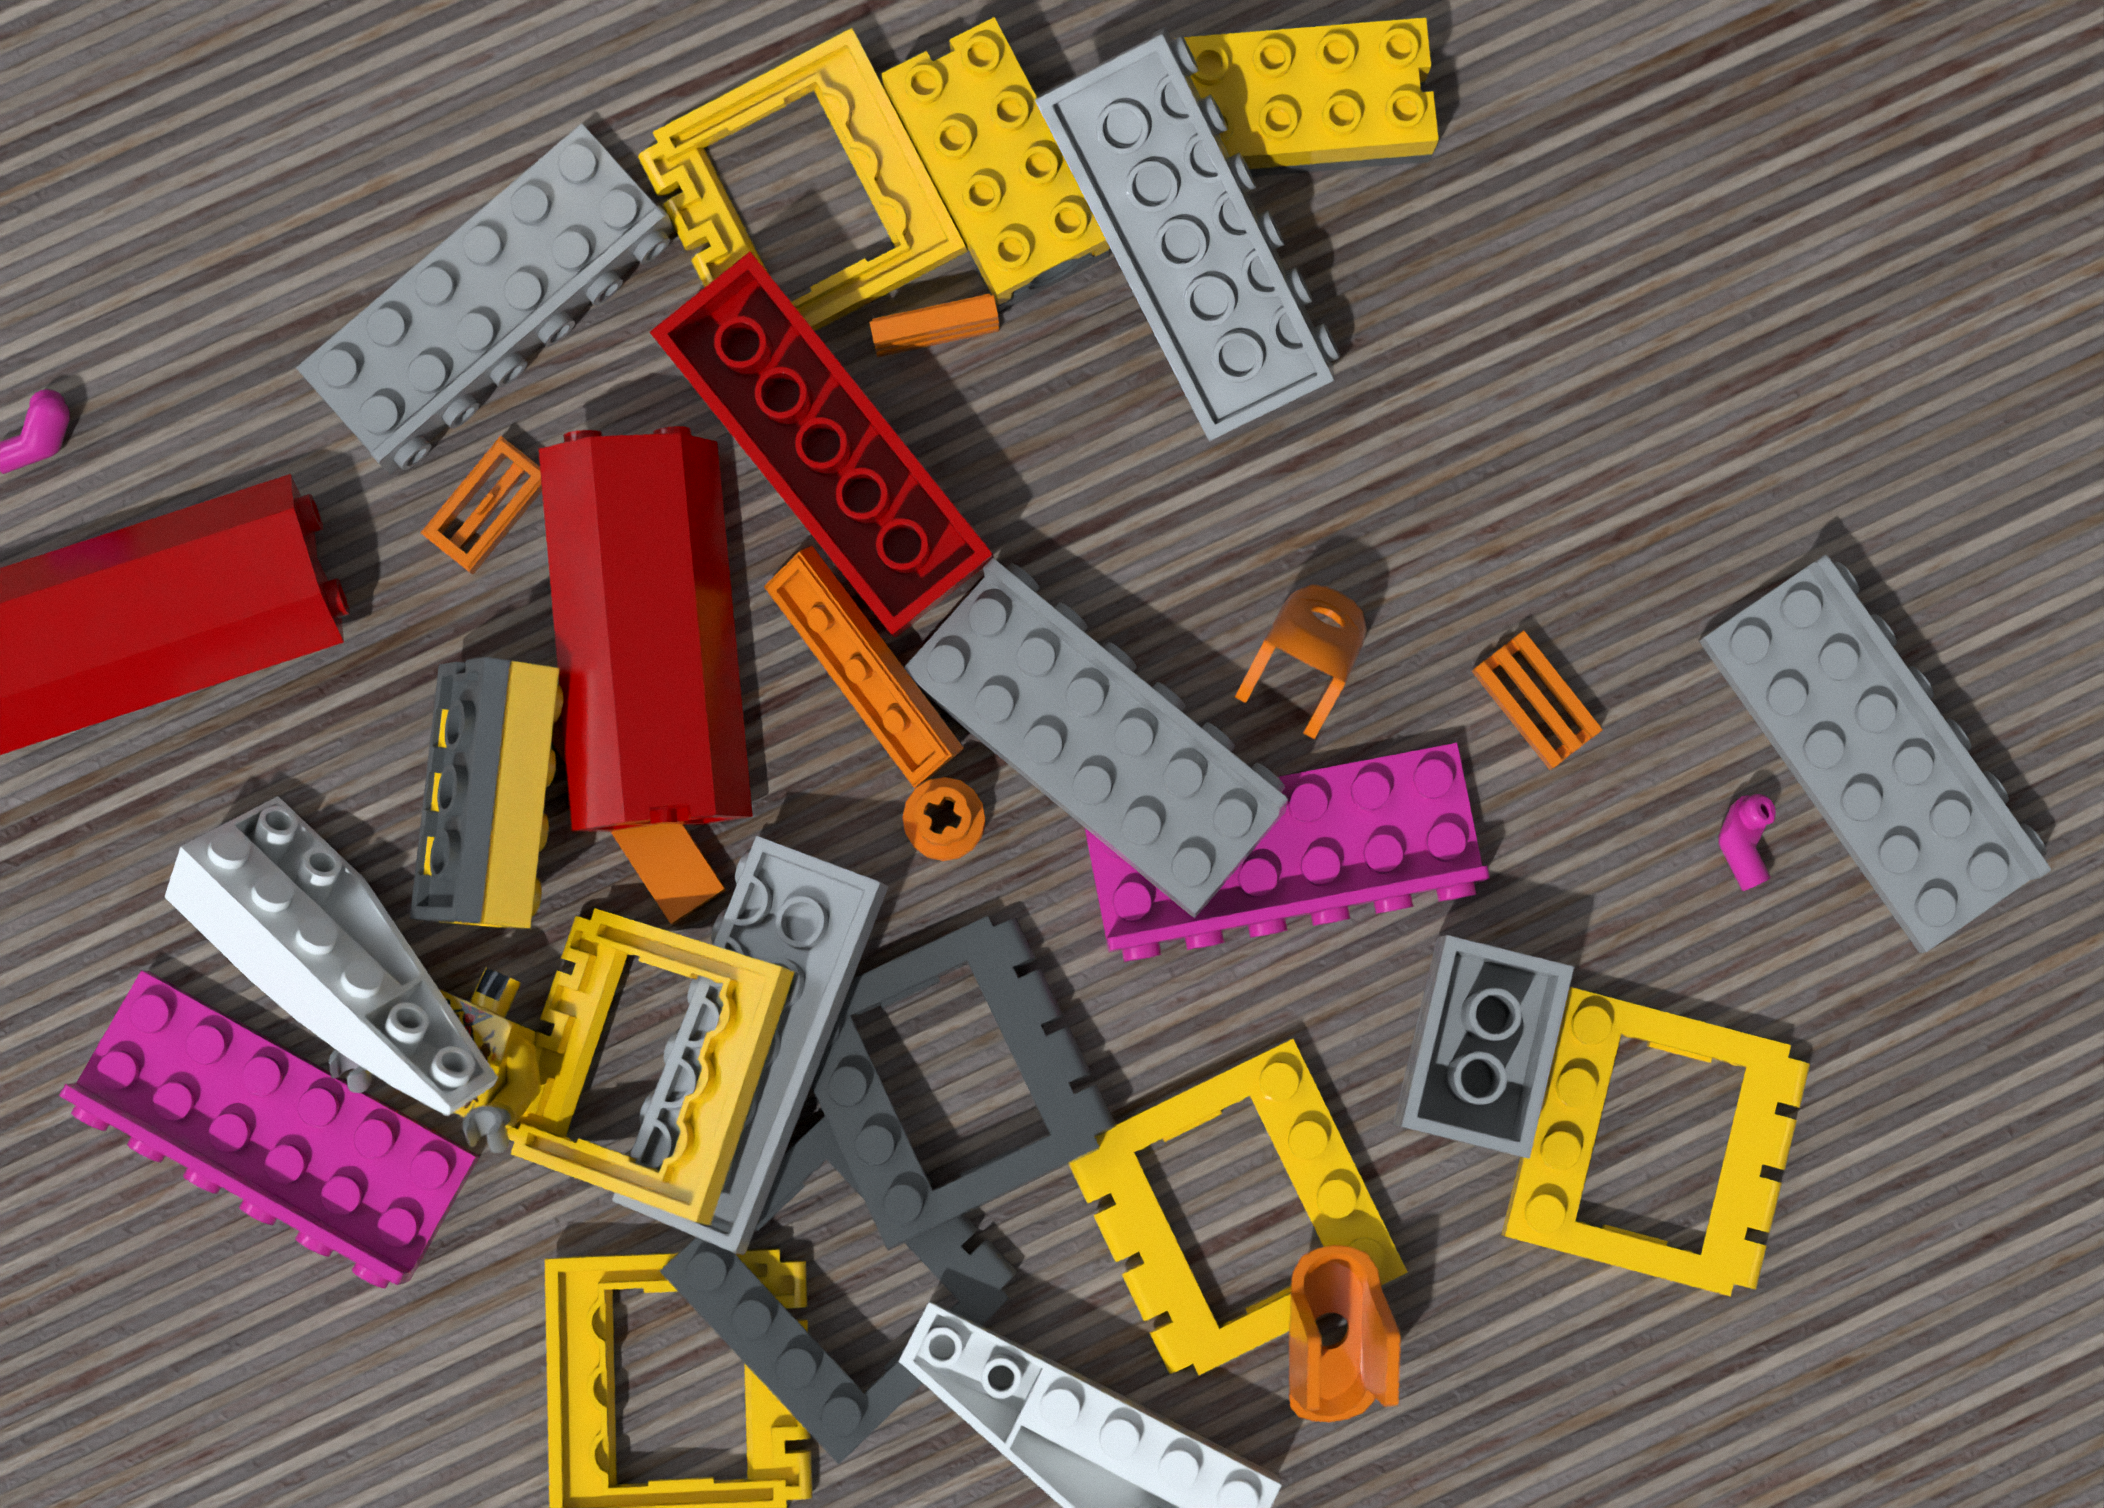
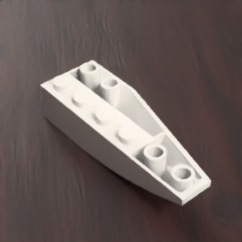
[165,796,498,1116]
[899,1301,1282,1508]

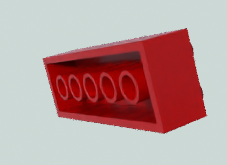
[650,251,995,638]

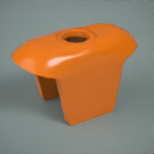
[1235,584,1367,739]
[1288,1245,1400,1422]

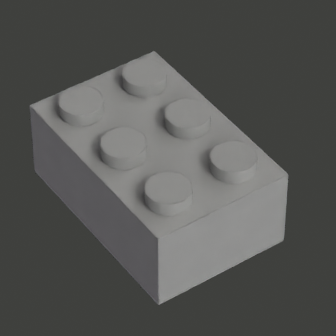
[1393,935,1574,1158]

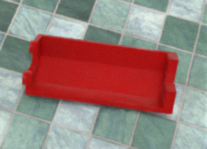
[538,426,753,832]
[0,474,350,755]

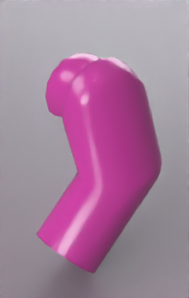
[0,389,70,474]
[1718,794,1776,891]

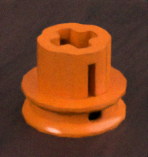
[902,777,986,861]

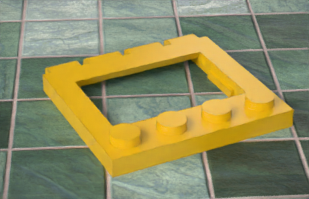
[638,28,968,331]
[507,908,795,1225]
[1501,987,1810,1297]
[1068,1039,1408,1375]
[545,1248,813,1508]

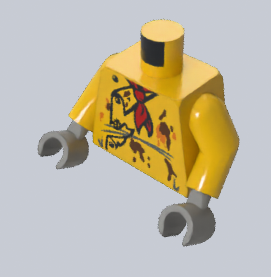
[329,967,541,1153]

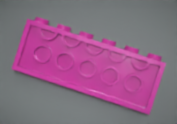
[1084,743,1490,962]
[59,970,480,1289]

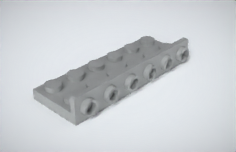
[1035,27,1340,441]
[296,123,675,474]
[1699,555,2051,953]
[904,558,1288,919]
[612,836,889,1255]

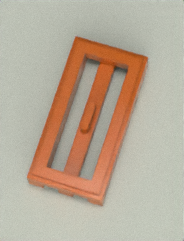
[869,294,999,357]
[420,436,542,575]
[1471,630,1603,770]

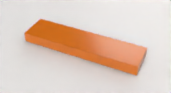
[764,546,964,788]
[551,711,726,925]

